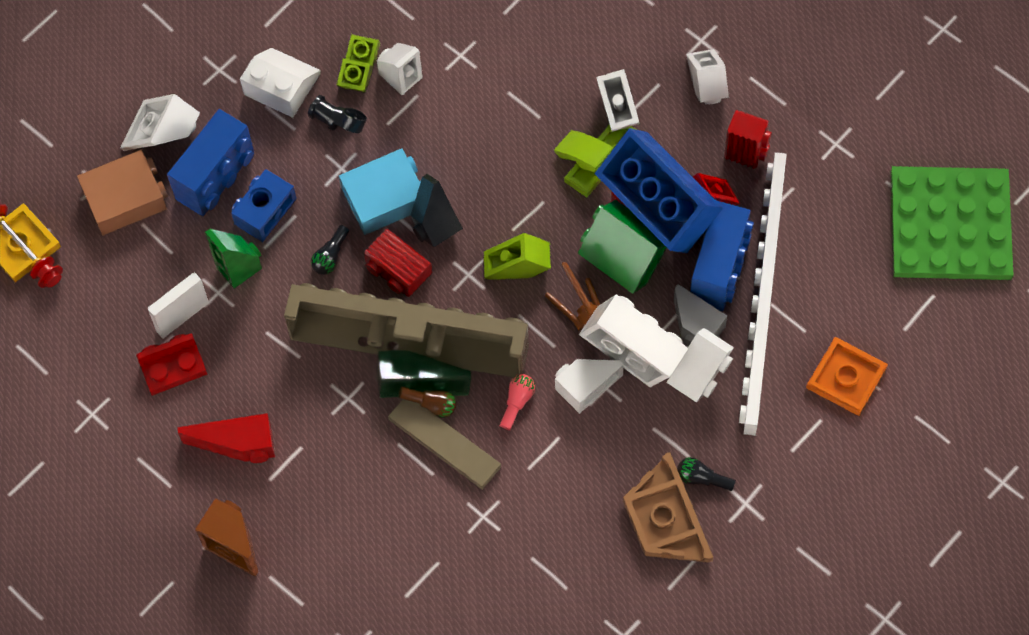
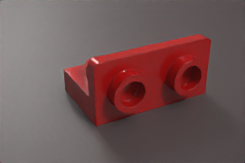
[136,333,208,396]

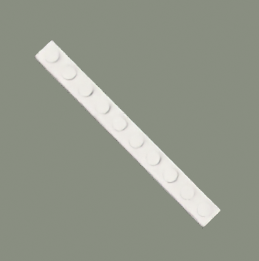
[739,153,787,436]

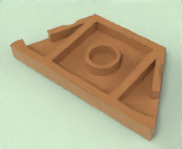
[623,452,713,563]

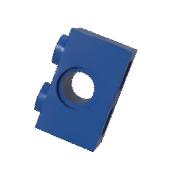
[231,169,297,242]

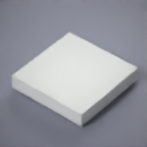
[148,272,209,339]

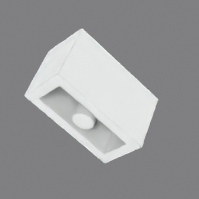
[666,328,734,402]

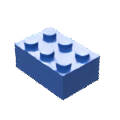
[167,109,254,216]
[690,201,754,312]

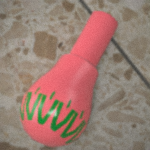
[499,374,536,430]

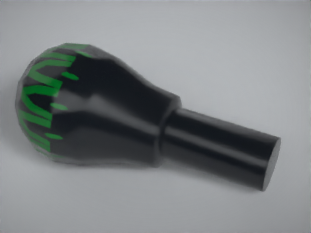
[311,225,349,275]
[677,457,736,491]

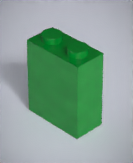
[578,200,667,294]

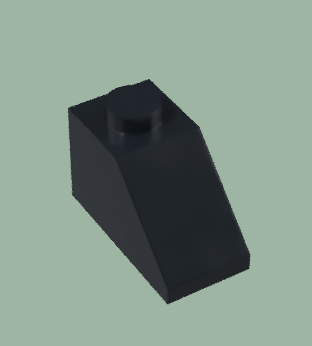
[410,174,463,247]

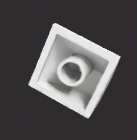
[120,94,200,151]

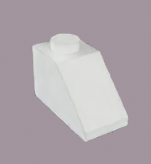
[377,43,422,95]
[686,49,729,104]
[596,69,640,132]
[555,359,624,414]

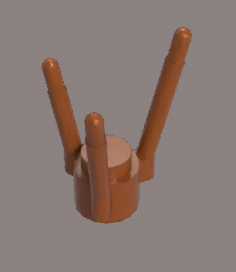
[545,262,600,331]

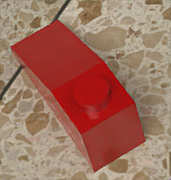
[177,413,275,463]

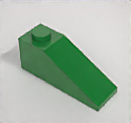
[205,229,262,289]

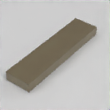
[388,399,501,490]

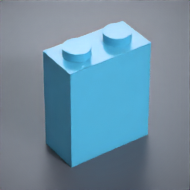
[339,148,421,235]

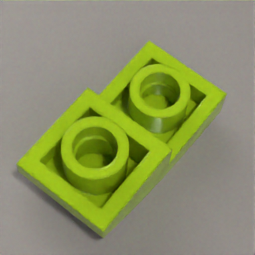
[337,34,380,92]
[554,130,614,172]

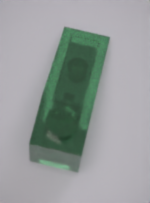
[377,350,471,398]

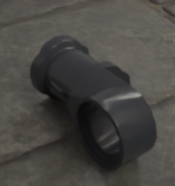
[308,95,367,133]

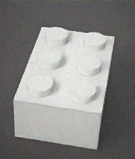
[579,295,688,387]

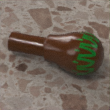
[399,387,457,417]

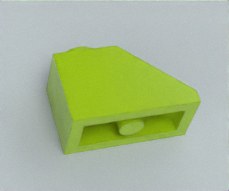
[484,233,551,280]

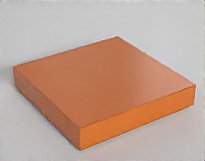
[806,337,888,416]

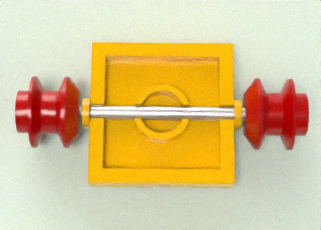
[0,203,63,288]

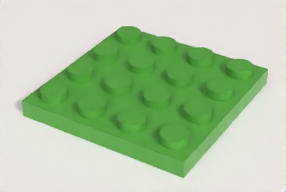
[891,166,1013,280]

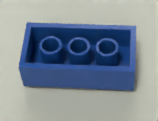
[594,128,723,253]

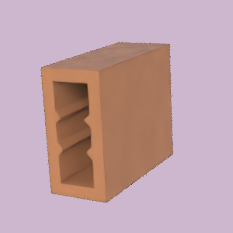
[77,150,168,236]

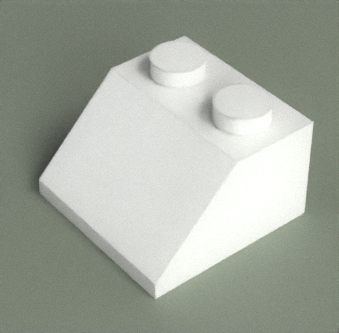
[240,48,321,118]

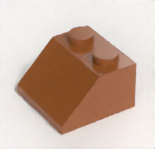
[195,498,259,577]

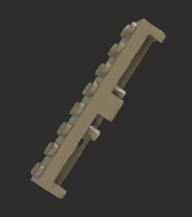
[284,283,529,377]

